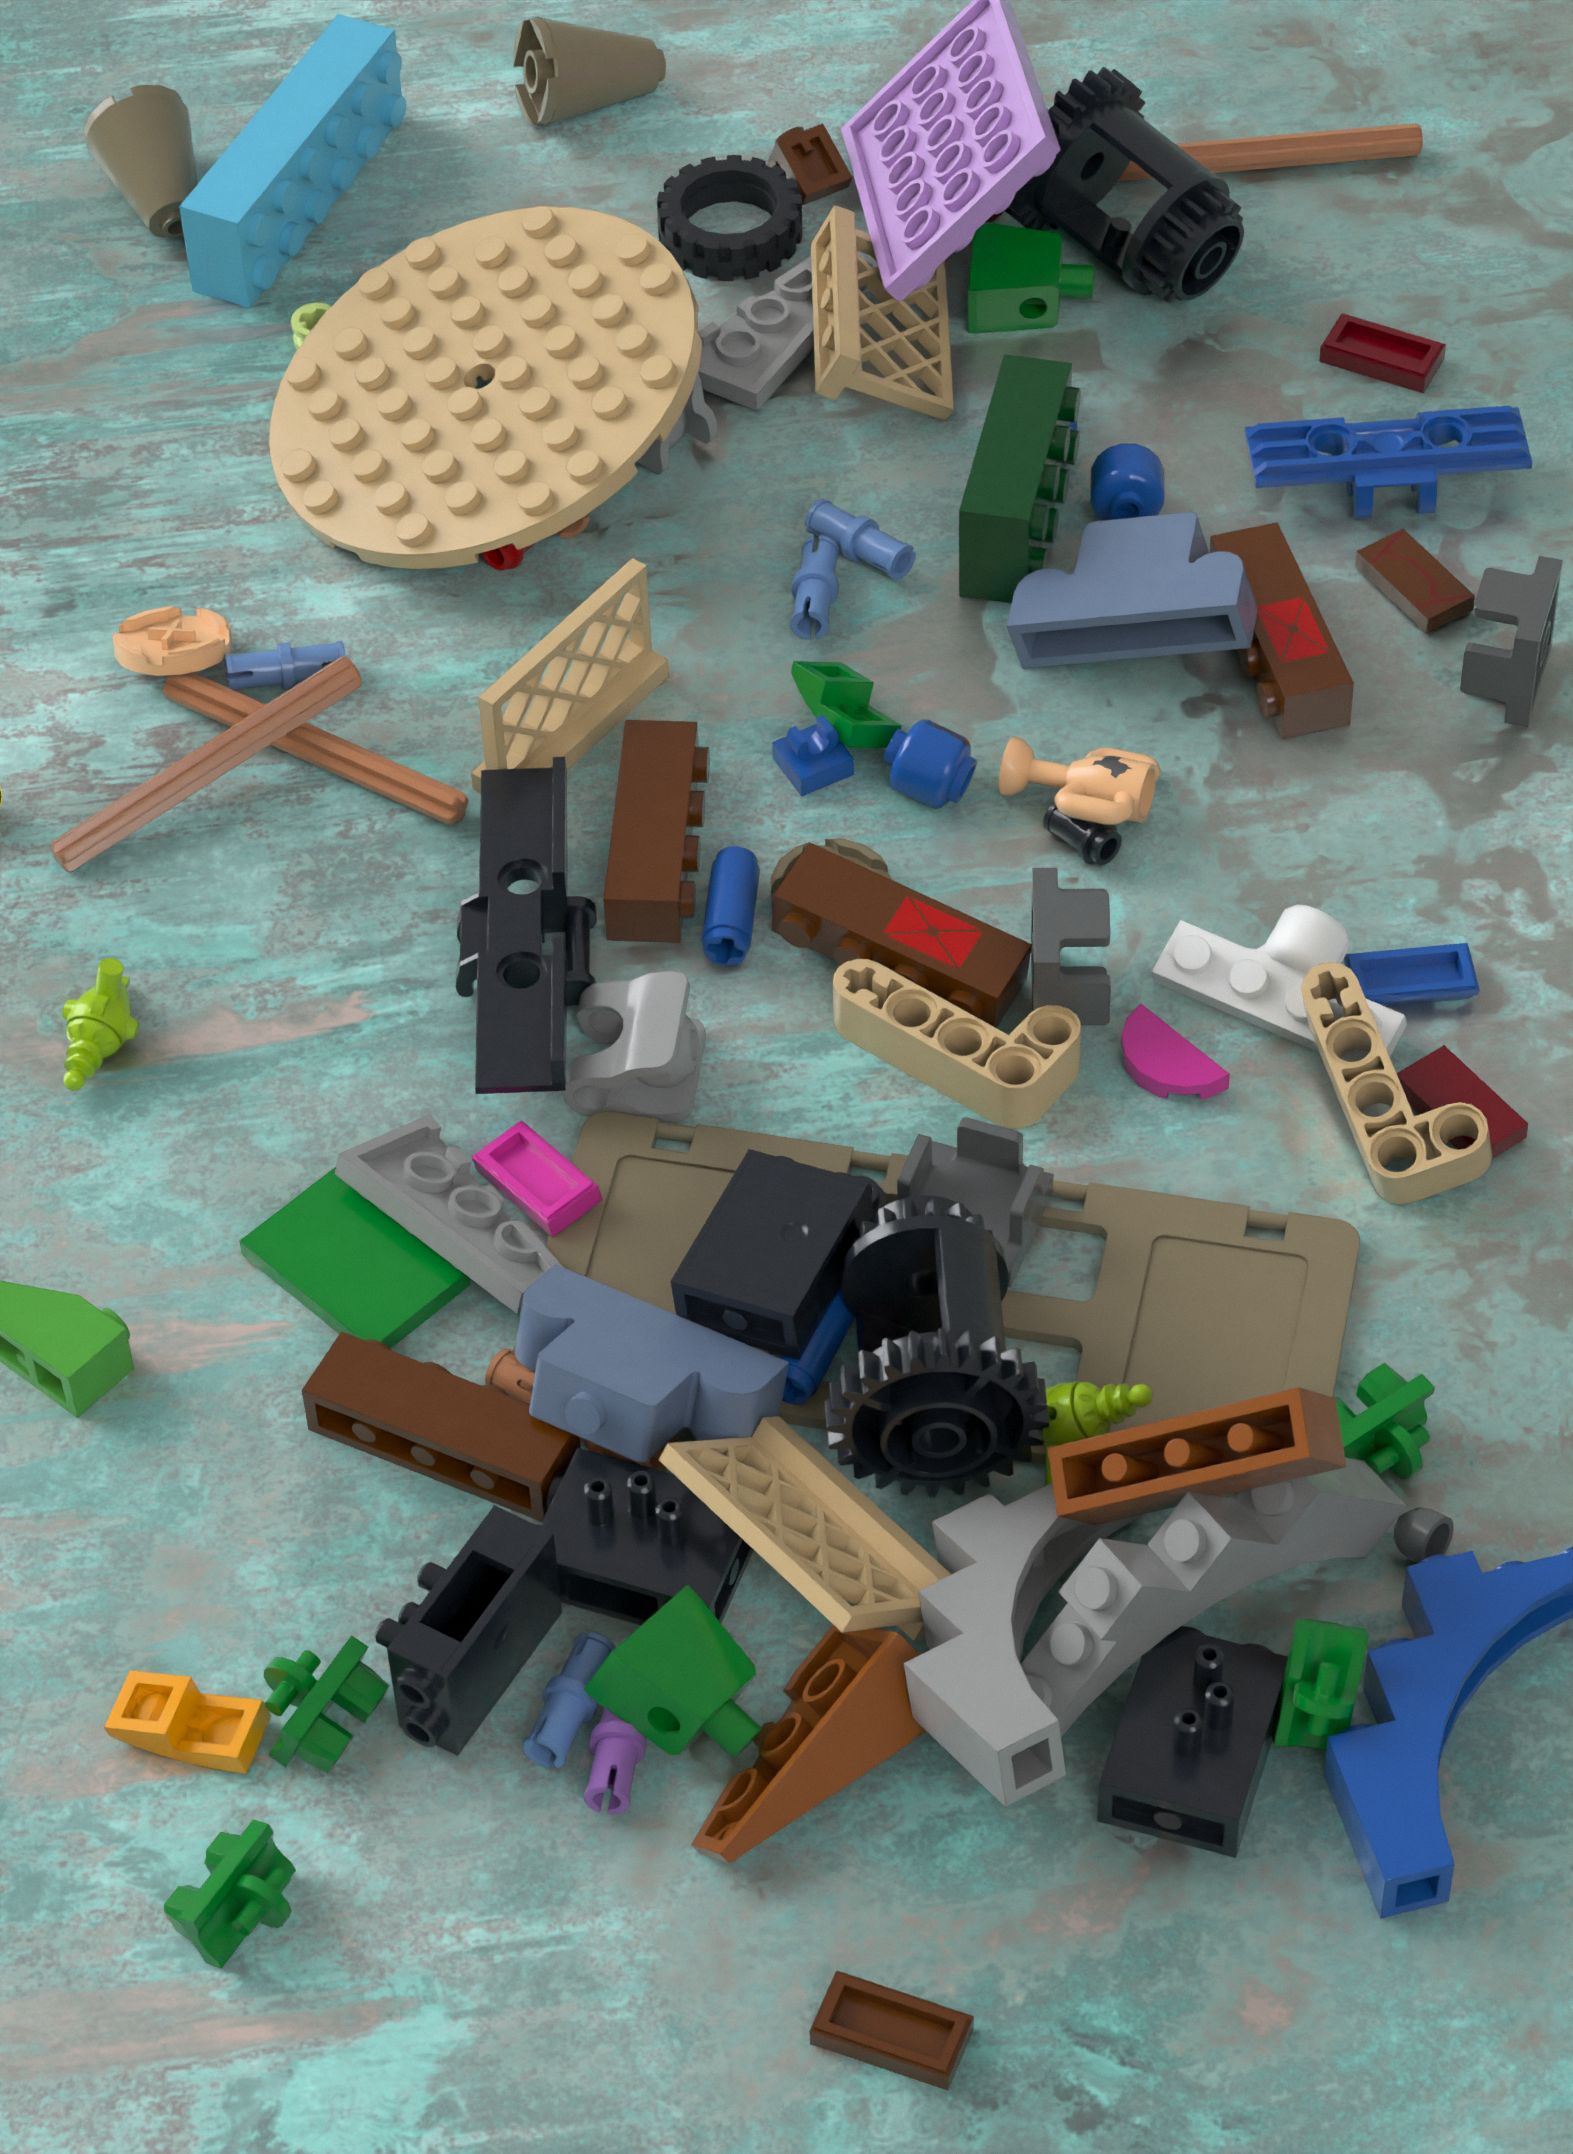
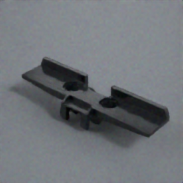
[456,757,597,1094]

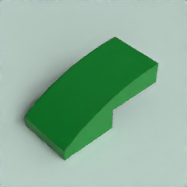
[791,661,902,748]

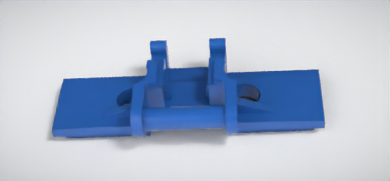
[1245,406,1532,519]

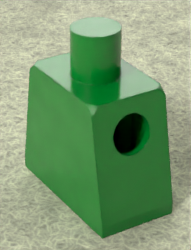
[968,222,1094,334]
[583,1585,763,1760]

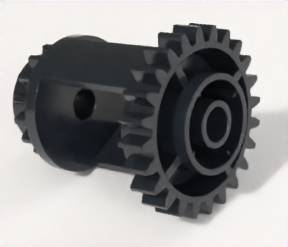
[1004,67,1244,303]
[824,1195,1049,1497]

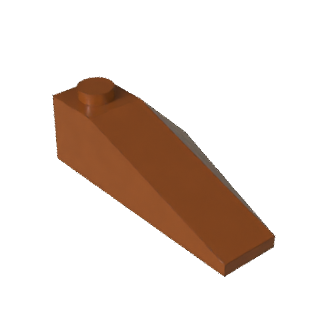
[691,1624,927,1863]

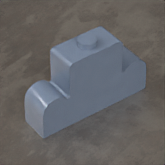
[1006,512,1257,668]
[515,1264,789,1462]

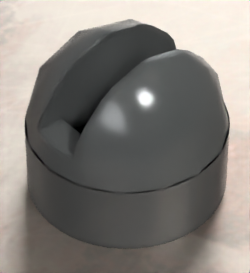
[1393,1507,1454,1563]

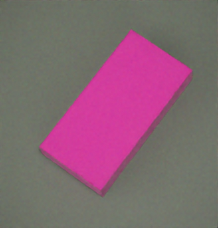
[472,1120,603,1238]

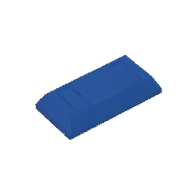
[1344,943,1480,1007]

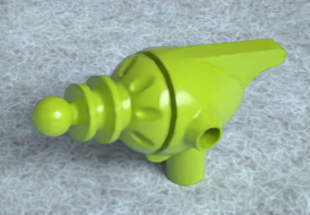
[62,958,140,1091]
[1043,1381,1153,1486]

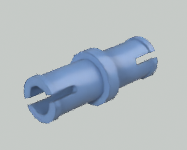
[805,498,916,580]
[791,535,839,640]
[224,641,346,691]
[522,1632,616,1768]

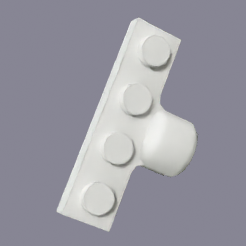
[1151,904,1407,1062]

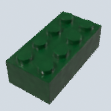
[959,354,1081,603]

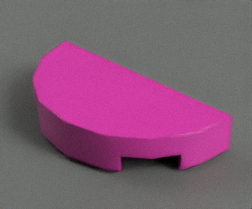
[1121,1003,1230,1099]

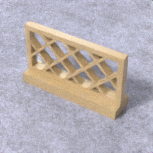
[811,205,954,421]
[471,558,669,794]
[659,1416,951,1641]

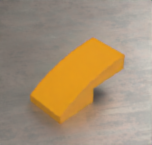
[104,1670,272,1774]

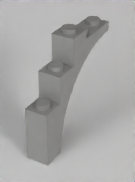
[1020,1458,1406,1737]
[904,1483,1141,1807]

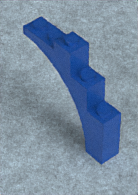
[1324,1547,1573,1919]

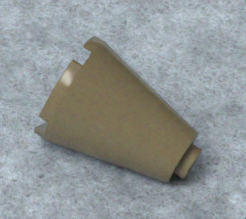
[513,17,666,125]
[83,85,197,239]

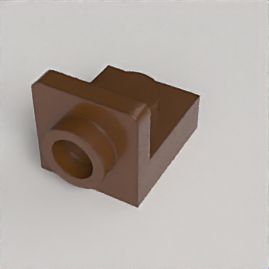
[766,123,853,205]

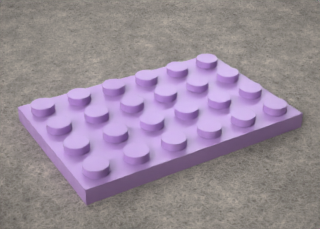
[841,0,1061,302]

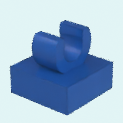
[772,715,854,797]

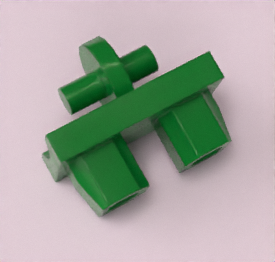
[1332,1363,1435,1479]
[1272,1619,1368,1751]
[263,1635,390,1773]
[164,1819,296,1969]

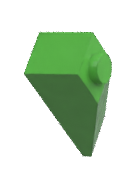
[0,1281,134,1418]

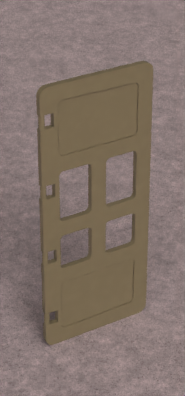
[513,1111,1360,1495]

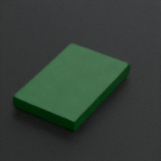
[239,1167,470,1349]

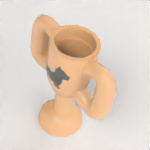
[999,736,1161,825]

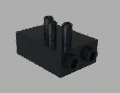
[670,1149,874,1360]
[535,1448,754,1626]
[375,1505,562,1756]
[1097,1626,1288,1858]

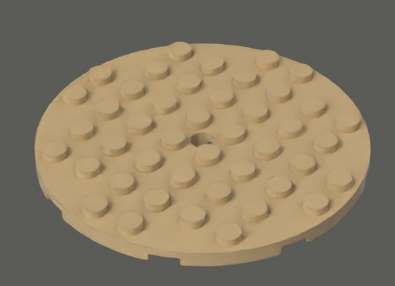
[269,206,702,569]

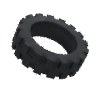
[657,155,802,281]

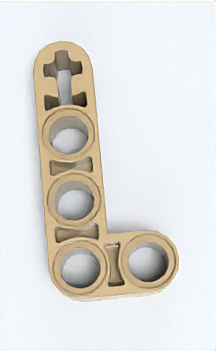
[833,959,1081,1129]
[1301,962,1492,1205]

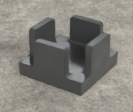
[1460,556,1563,727]
[1031,868,1111,1025]
[897,1117,1054,1288]

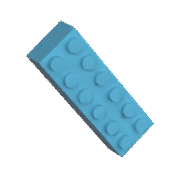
[179,14,406,309]

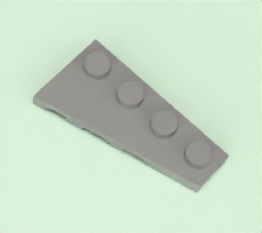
[698,256,872,411]
[335,1114,563,1314]

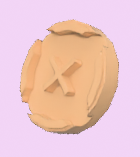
[113,606,232,676]

